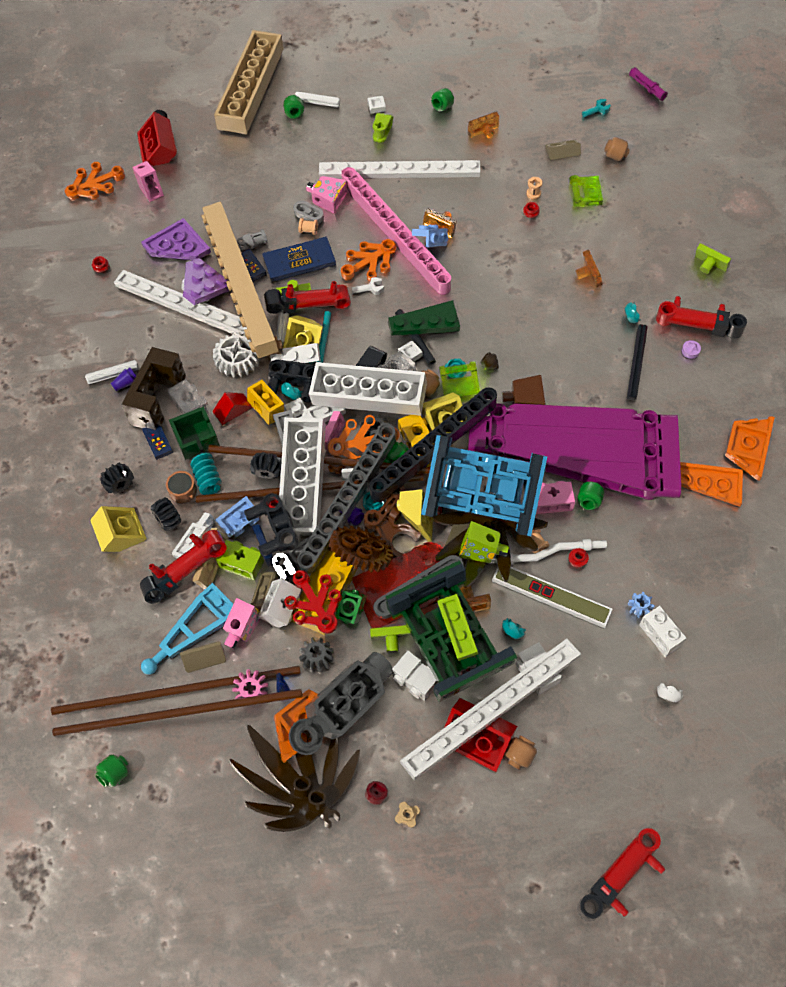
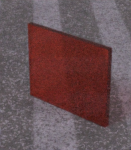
[352,549,439,629]

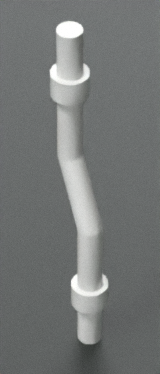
[489,539,607,565]

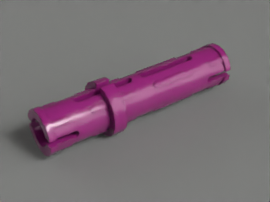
[629,67,668,101]

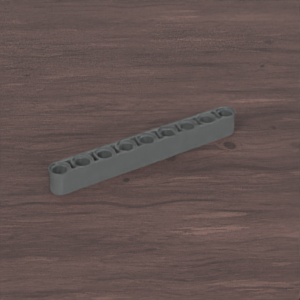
[297,424,396,574]

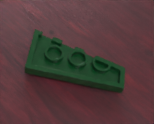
[388,300,461,336]

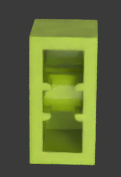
[216,540,264,581]

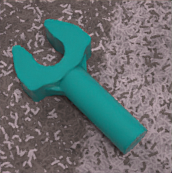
[582,99,611,118]

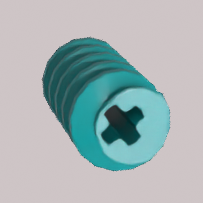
[190,453,222,495]

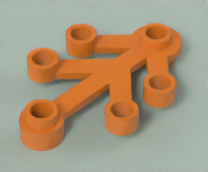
[65,162,125,200]
[341,239,396,282]
[328,415,400,459]

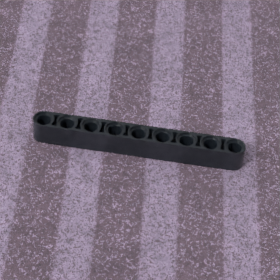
[369,387,497,502]

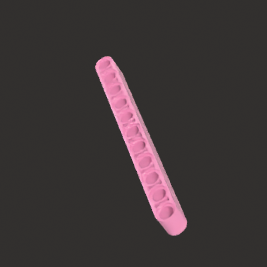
[342,167,451,295]

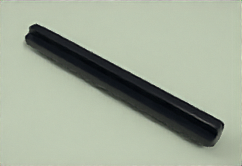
[627,324,648,401]

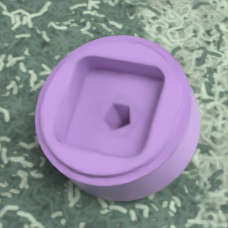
[681,340,701,359]

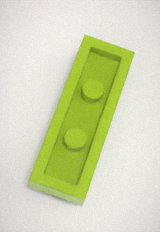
[437,594,478,661]

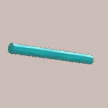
[319,311,332,363]

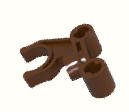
[364,485,421,563]

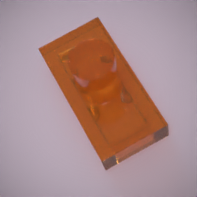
[468,111,499,138]
[423,208,457,238]
[575,249,603,288]
[460,586,491,612]

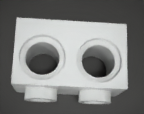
[639,606,686,657]

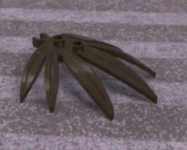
[433,498,548,588]
[230,725,360,832]

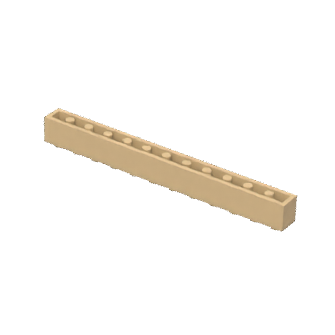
[201,201,279,359]

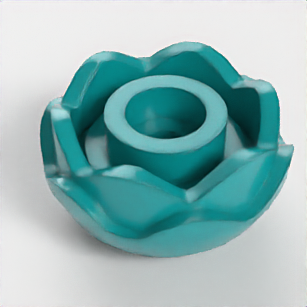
[624,302,641,323]
[445,358,467,379]
[281,382,303,400]
[362,490,386,511]
[502,618,526,639]

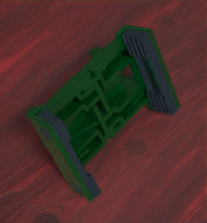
[385,560,518,703]

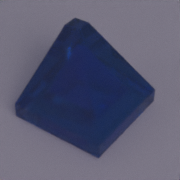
[276,673,290,693]

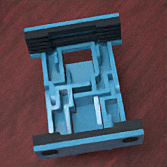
[421,435,547,536]

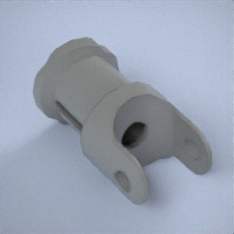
[237,229,268,251]

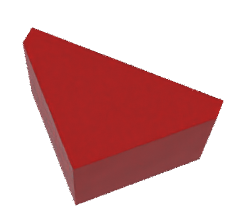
[212,392,253,425]

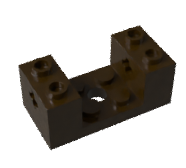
[121,347,186,430]

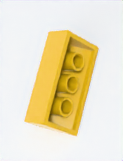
[291,551,358,635]

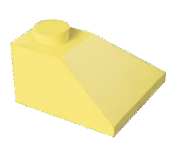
[282,315,323,352]
[397,489,433,542]

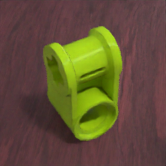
[373,113,393,143]

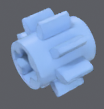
[627,592,655,618]

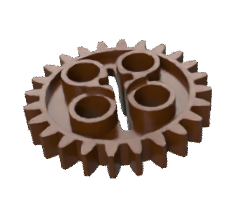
[329,525,393,573]

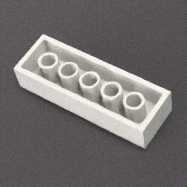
[309,362,427,416]
[279,418,326,536]

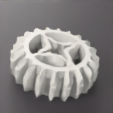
[213,333,261,378]

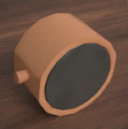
[166,471,197,503]

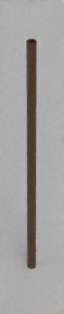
[208,445,430,474]
[196,473,424,503]
[51,666,301,715]
[52,689,303,736]

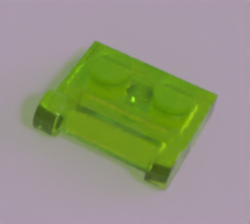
[569,175,603,207]
[439,361,480,396]

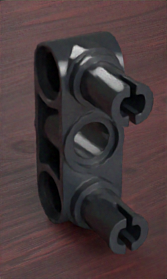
[268,359,315,402]
[244,493,299,557]

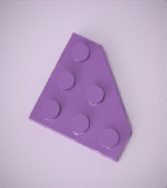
[141,218,211,260]
[183,258,229,305]

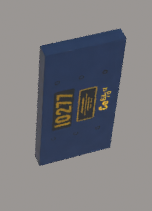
[262,236,336,282]

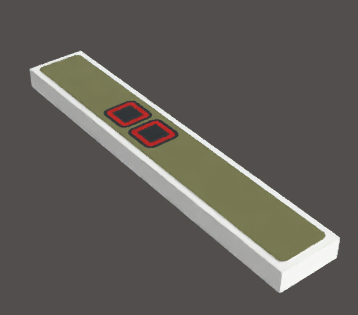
[492,567,612,629]

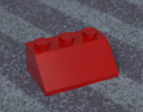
[137,112,177,166]
[444,698,518,772]

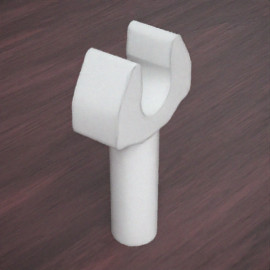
[351,277,384,295]

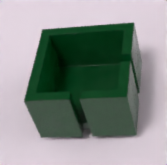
[169,406,220,460]

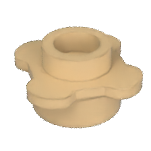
[395,802,420,828]

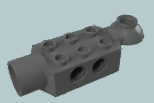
[289,652,393,755]

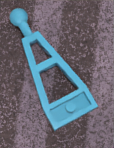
[141,583,233,675]

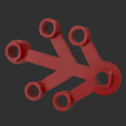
[284,570,342,634]

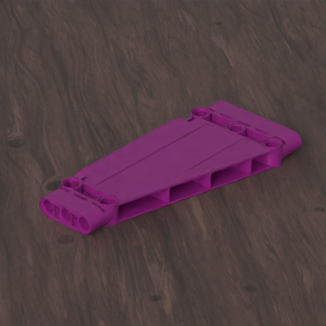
[468,403,681,500]

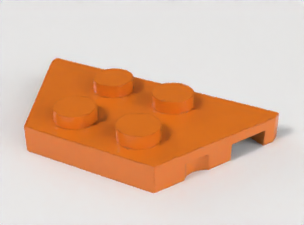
[725,416,775,481]
[274,689,318,763]

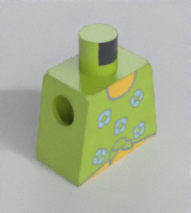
[459,521,509,563]

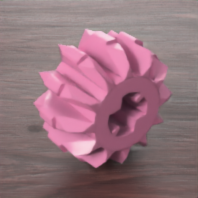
[232,669,269,706]

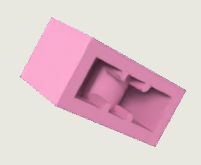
[536,481,575,514]

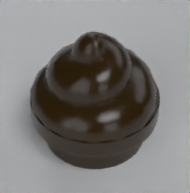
[480,352,499,370]

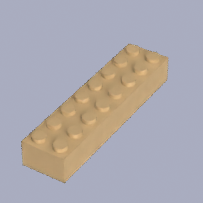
[214,30,284,134]

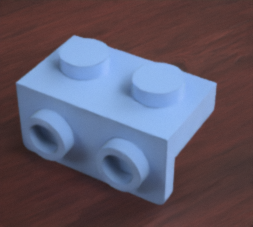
[412,225,448,247]
[215,496,260,538]

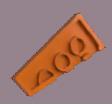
[680,462,743,507]

